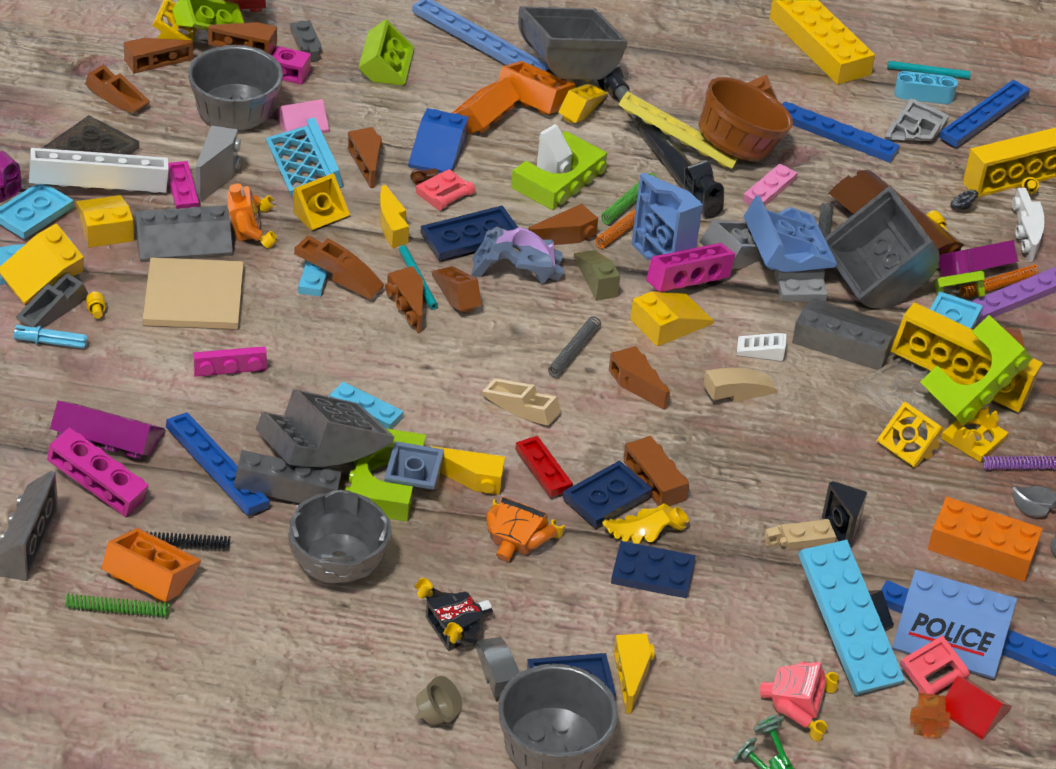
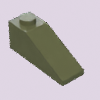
[574,250,620,300]

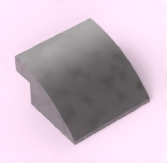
[256,389,394,467]

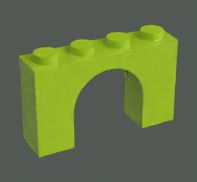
[511,131,607,211]
[920,315,1033,426]
[345,428,426,522]

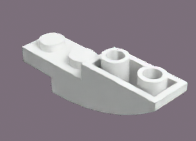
[1012,188,1044,262]

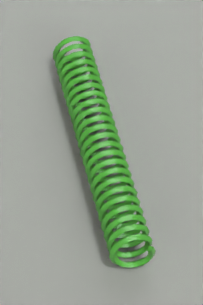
[601,173,657,225]
[65,593,170,618]

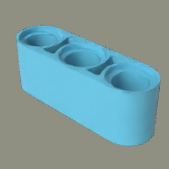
[894,71,958,104]

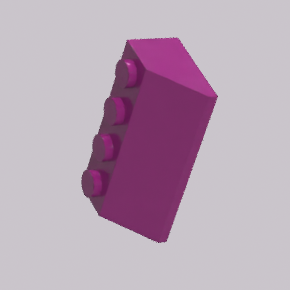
[50,400,165,459]

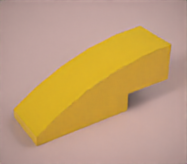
[379,185,409,248]

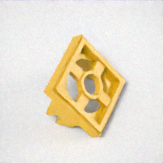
[152,0,197,41]
[876,401,944,468]
[941,406,1009,462]

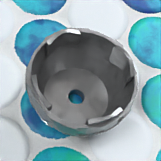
[288,490,392,584]

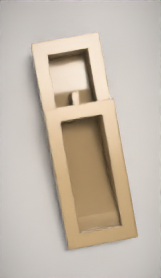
[703,368,777,402]
[482,378,561,426]

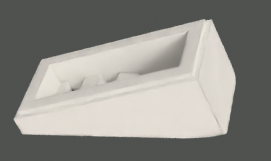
[736,333,786,361]

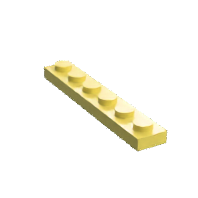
[619,91,738,169]

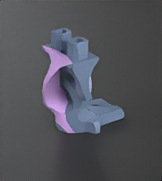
[471,227,564,284]

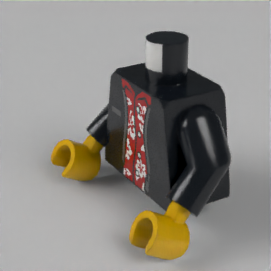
[414,577,493,651]

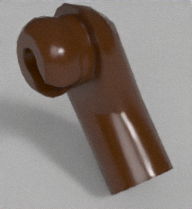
[410,168,438,185]

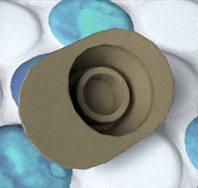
[415,675,462,725]

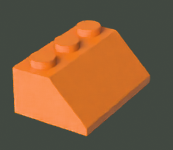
[498,61,576,115]
[451,76,520,134]
[101,528,201,602]

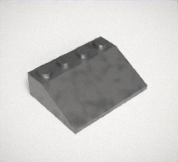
[792,298,900,371]

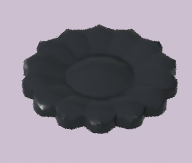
[950,190,979,209]

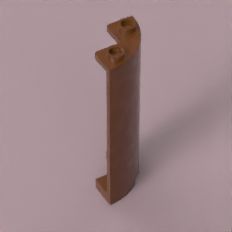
[828,170,964,255]

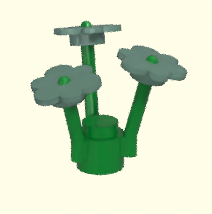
[733,715,795,769]

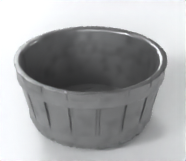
[188,45,283,130]
[498,664,618,769]

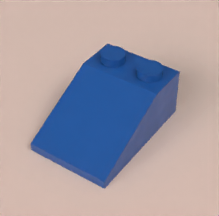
[408,108,469,174]

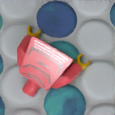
[760,661,839,741]

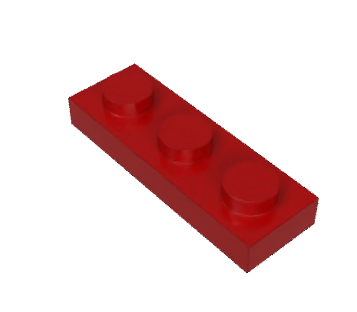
[515,435,573,498]

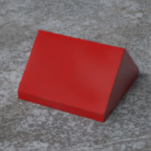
[938,676,1012,740]

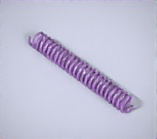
[982,456,1056,470]

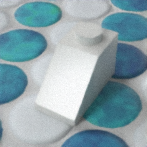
[537,124,572,173]

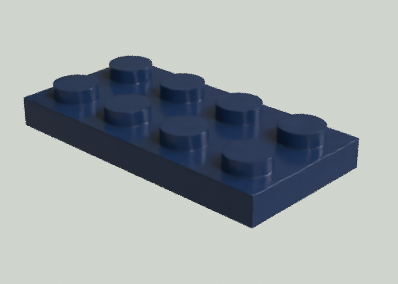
[420,205,518,260]

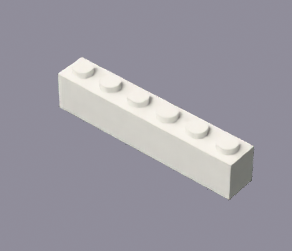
[29,148,168,193]

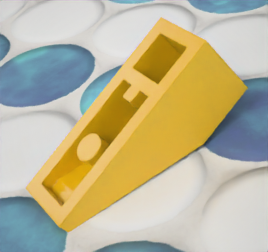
[558,83,608,123]
[431,446,505,495]
[613,633,655,714]

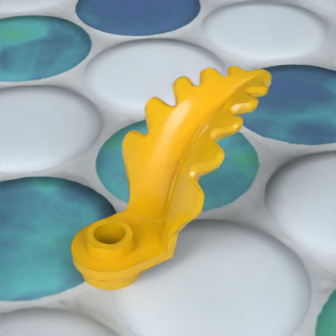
[602,503,689,544]

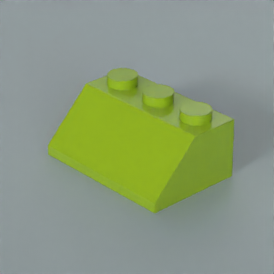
[172,0,244,31]
[358,19,414,85]

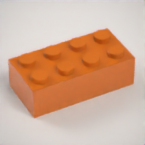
[927,496,1043,582]

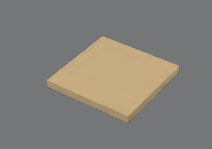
[143,257,244,329]

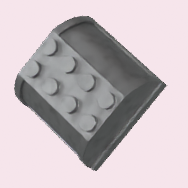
[518,6,628,82]
[825,186,939,309]

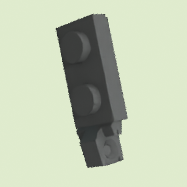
[290,20,321,62]

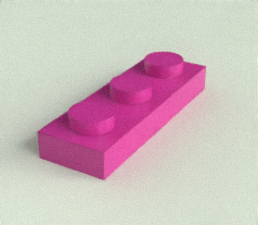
[168,161,199,209]
[193,346,267,377]

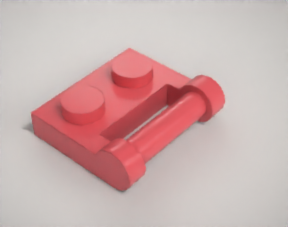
[415,169,475,210]
[899,635,970,701]

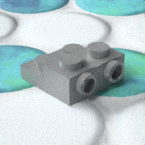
[774,268,827,302]

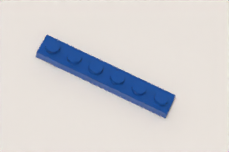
[939,80,1030,147]
[782,101,900,163]
[166,412,270,516]

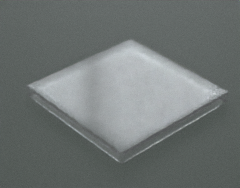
[853,357,957,441]

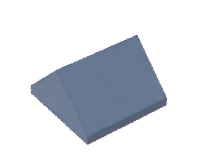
[384,441,444,490]

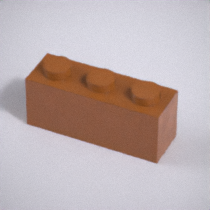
[623,435,689,506]

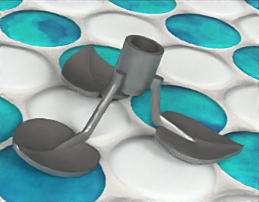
[1013,486,1056,557]

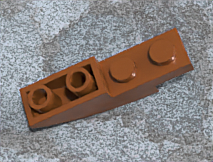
[294,235,384,300]

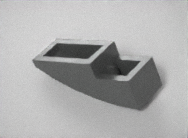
[16,273,88,328]
[475,637,519,697]

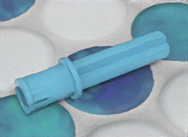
[14,324,87,349]

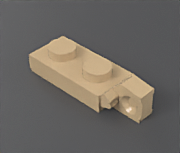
[764,519,836,550]

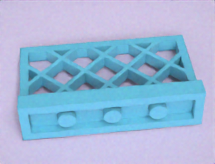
[266,117,343,196]

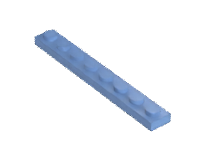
[412,0,552,73]

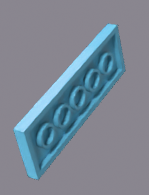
[798,540,905,695]

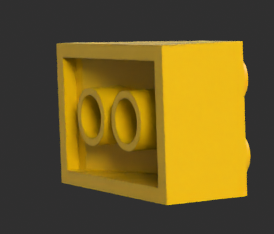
[76,195,134,248]
[0,223,84,305]
[630,291,714,347]

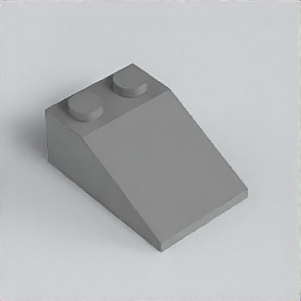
[196,126,241,202]
[700,220,763,269]

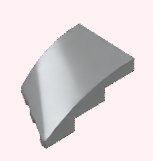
[884,98,949,141]

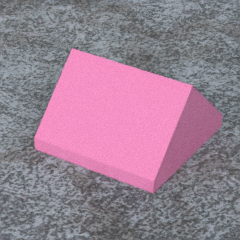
[275,99,329,138]

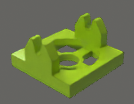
[933,271,985,297]

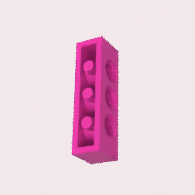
[271,46,311,85]
[646,243,736,292]
[46,427,149,517]

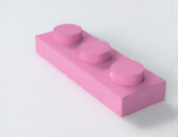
[742,164,797,206]

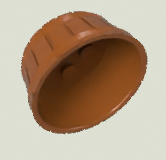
[698,77,793,161]

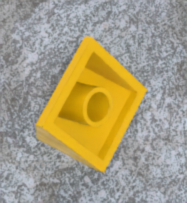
[293,173,350,230]

